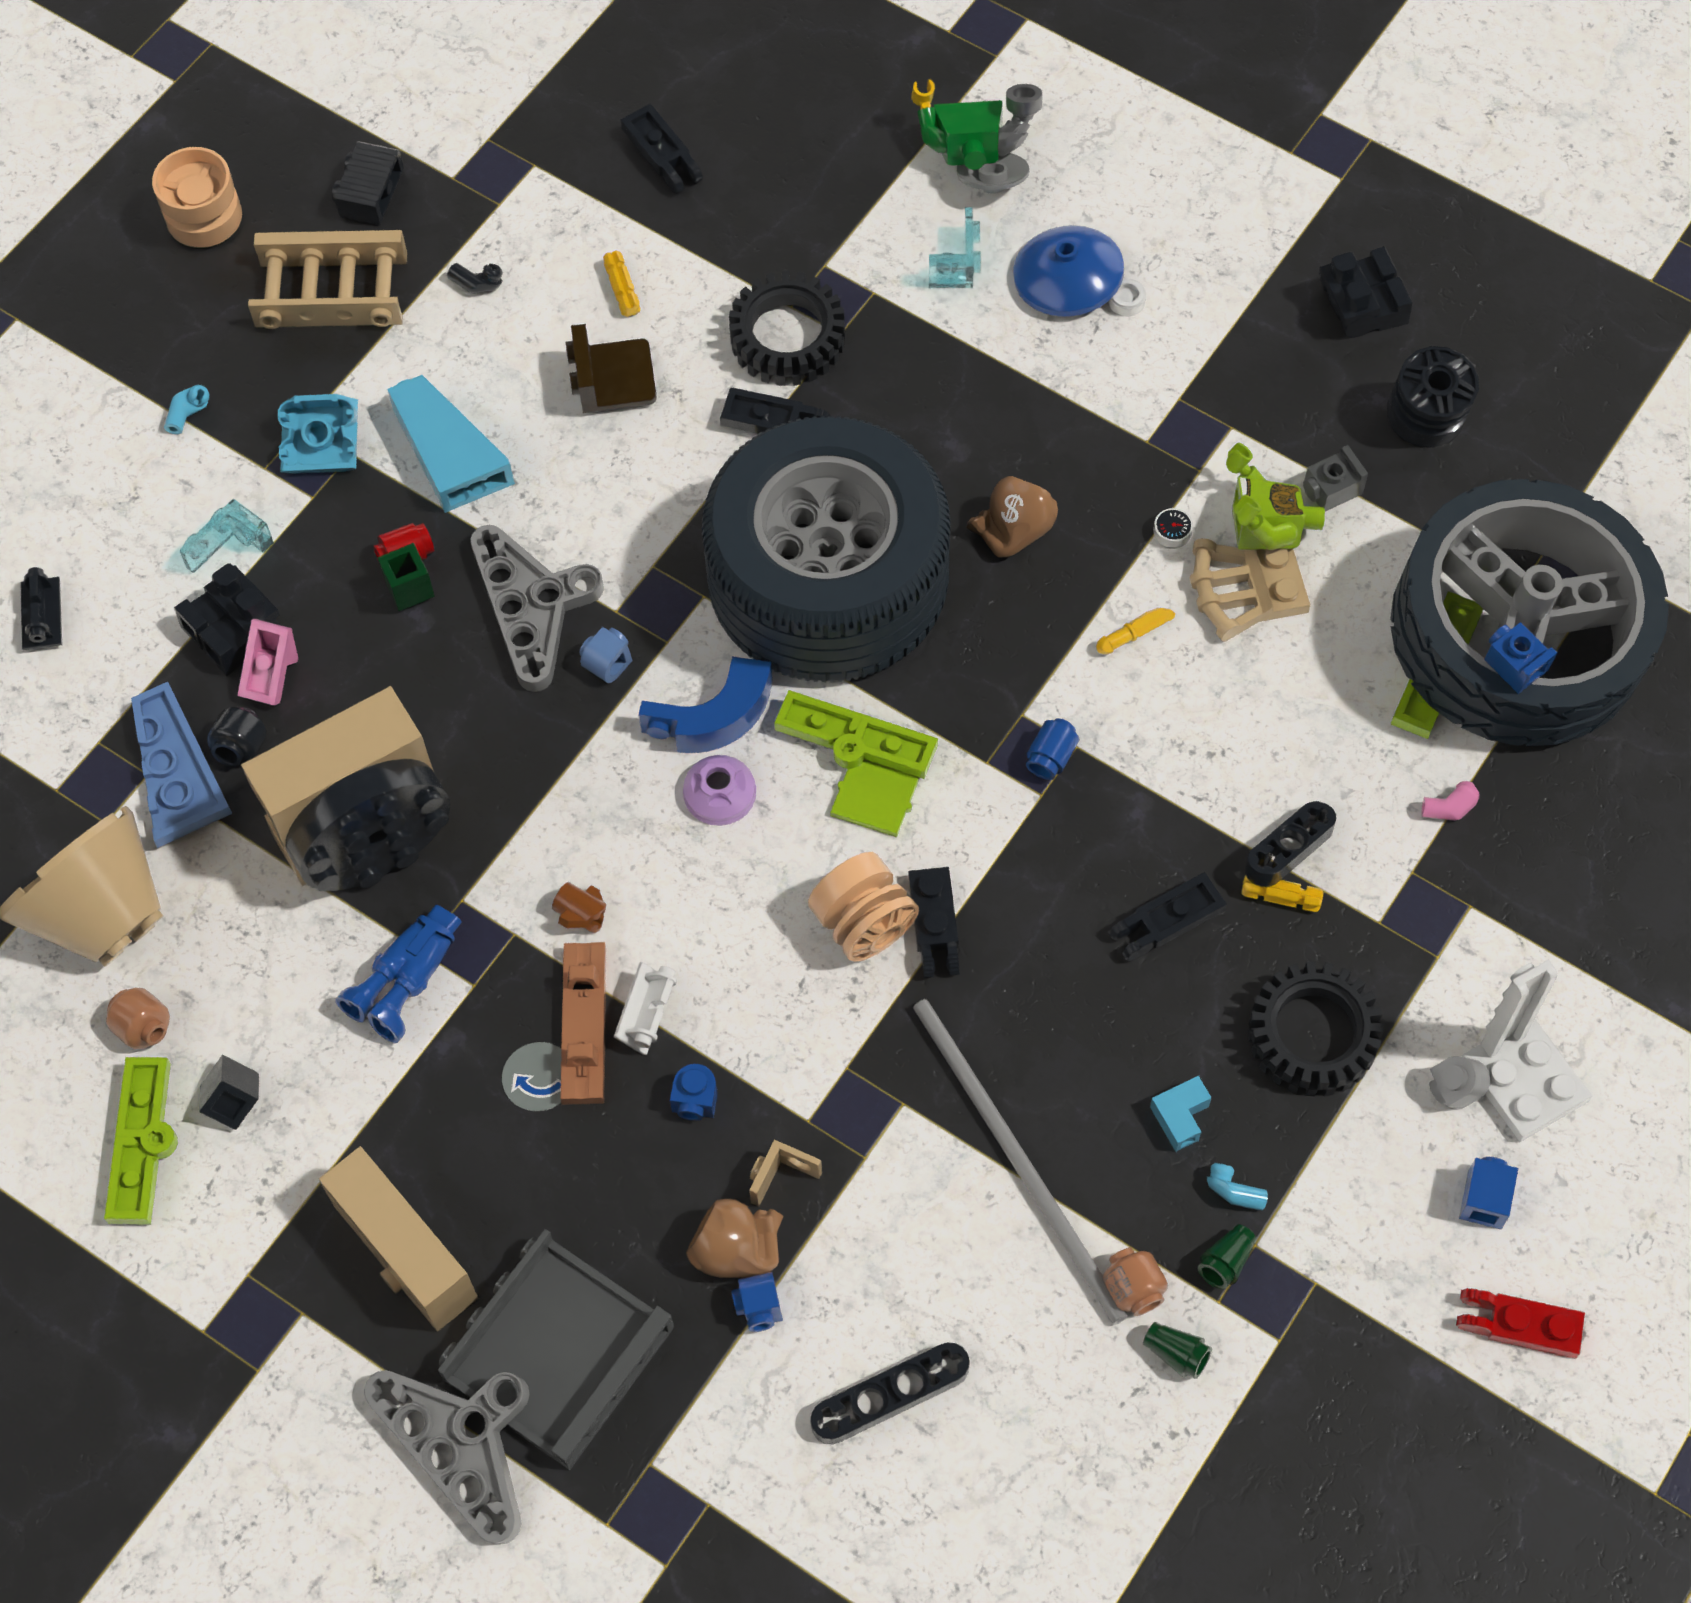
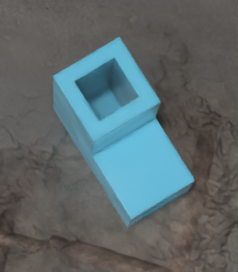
[1150,1076,1211,1152]

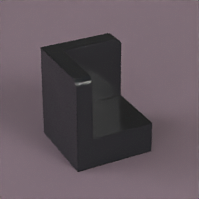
[199,1054,259,1130]

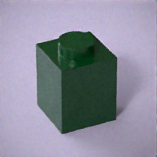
[377,543,435,611]

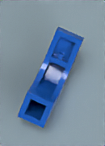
[639,656,773,753]

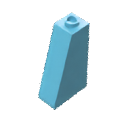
[387,375,515,513]

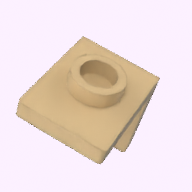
[749,1140,822,1206]

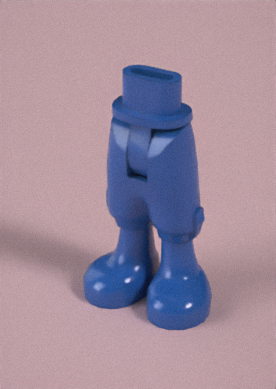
[336,905,461,1043]

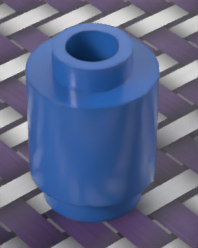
[1026,718,1079,780]

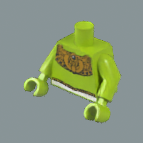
[1226,443,1325,550]

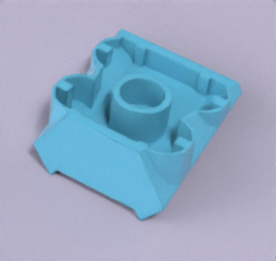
[278,394,358,474]

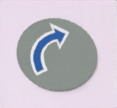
[502,1042,561,1111]

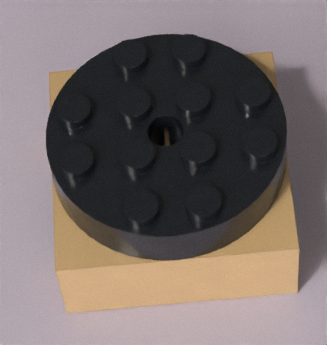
[241,686,450,891]

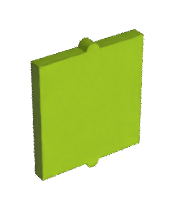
[830,760,919,837]

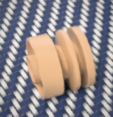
[808,852,919,962]

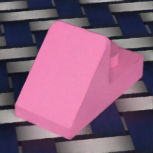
[237,619,298,705]

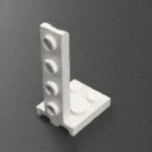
[1462,959,1592,1142]

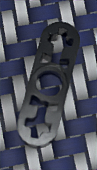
[1245,801,1336,887]

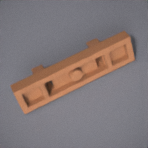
[560,942,606,1105]

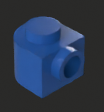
[670,1064,718,1121]
[731,1272,783,1332]

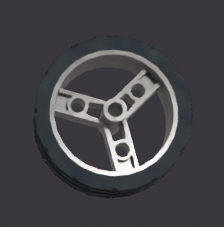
[1390,479,1669,746]

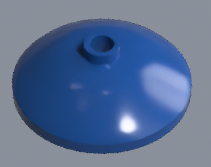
[1013,225,1124,316]

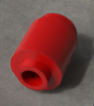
[373,523,434,562]

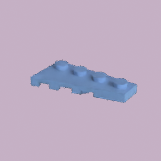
[131,682,232,848]

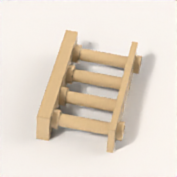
[248,230,407,329]

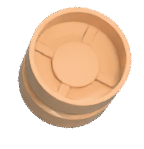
[152,147,242,248]

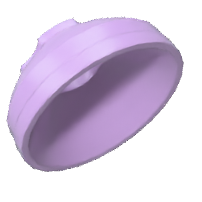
[683,755,756,826]

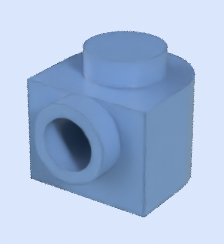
[580,627,632,683]

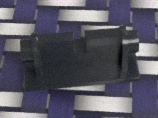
[20,567,62,650]

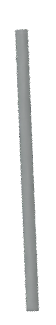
[913,999,1128,1325]

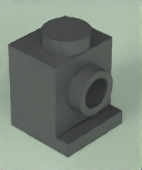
[1303,445,1368,512]

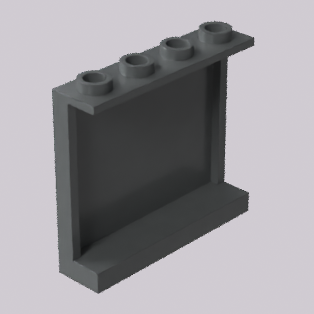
[438,1229,674,1471]

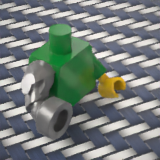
[911,79,1042,170]

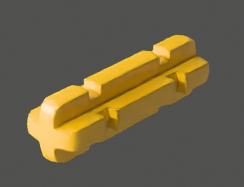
[603,250,641,317]
[1242,875,1323,912]

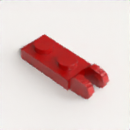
[1456,1288,1585,1359]

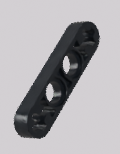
[810,1342,970,1445]

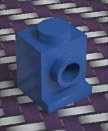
[1484,622,1557,694]

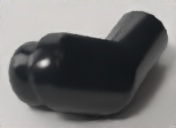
[447,263,503,293]

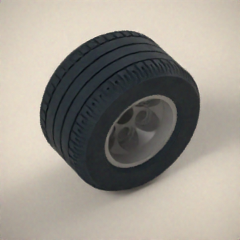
[702,416,951,682]

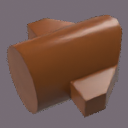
[552,882,606,933]

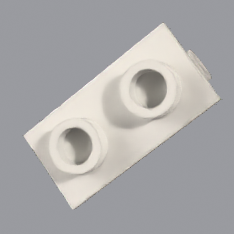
[614,962,677,1055]

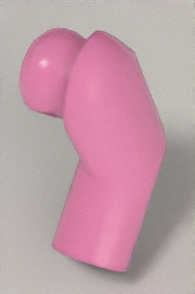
[1422,781,1479,821]

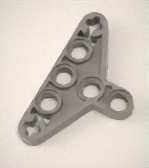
[471,525,604,692]
[364,1370,529,1544]

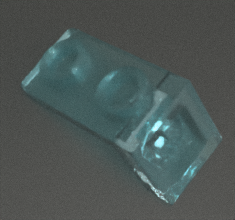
[929,207,981,288]
[180,498,274,573]

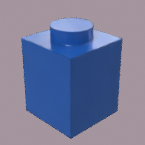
[1459,1156,1519,1230]

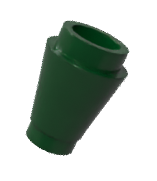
[1198,1224,1257,1289]
[1143,1322,1212,1379]

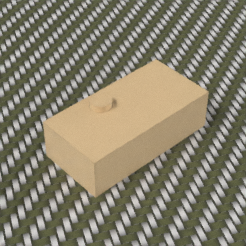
[319,1146,478,1332]

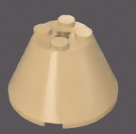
[0,806,163,967]

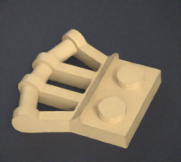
[1189,539,1310,642]

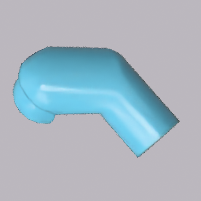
[164,385,210,435]
[1207,1163,1268,1211]

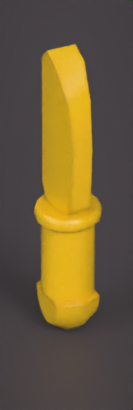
[1096,608,1176,655]

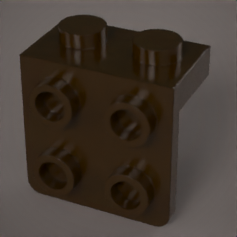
[565,324,657,413]

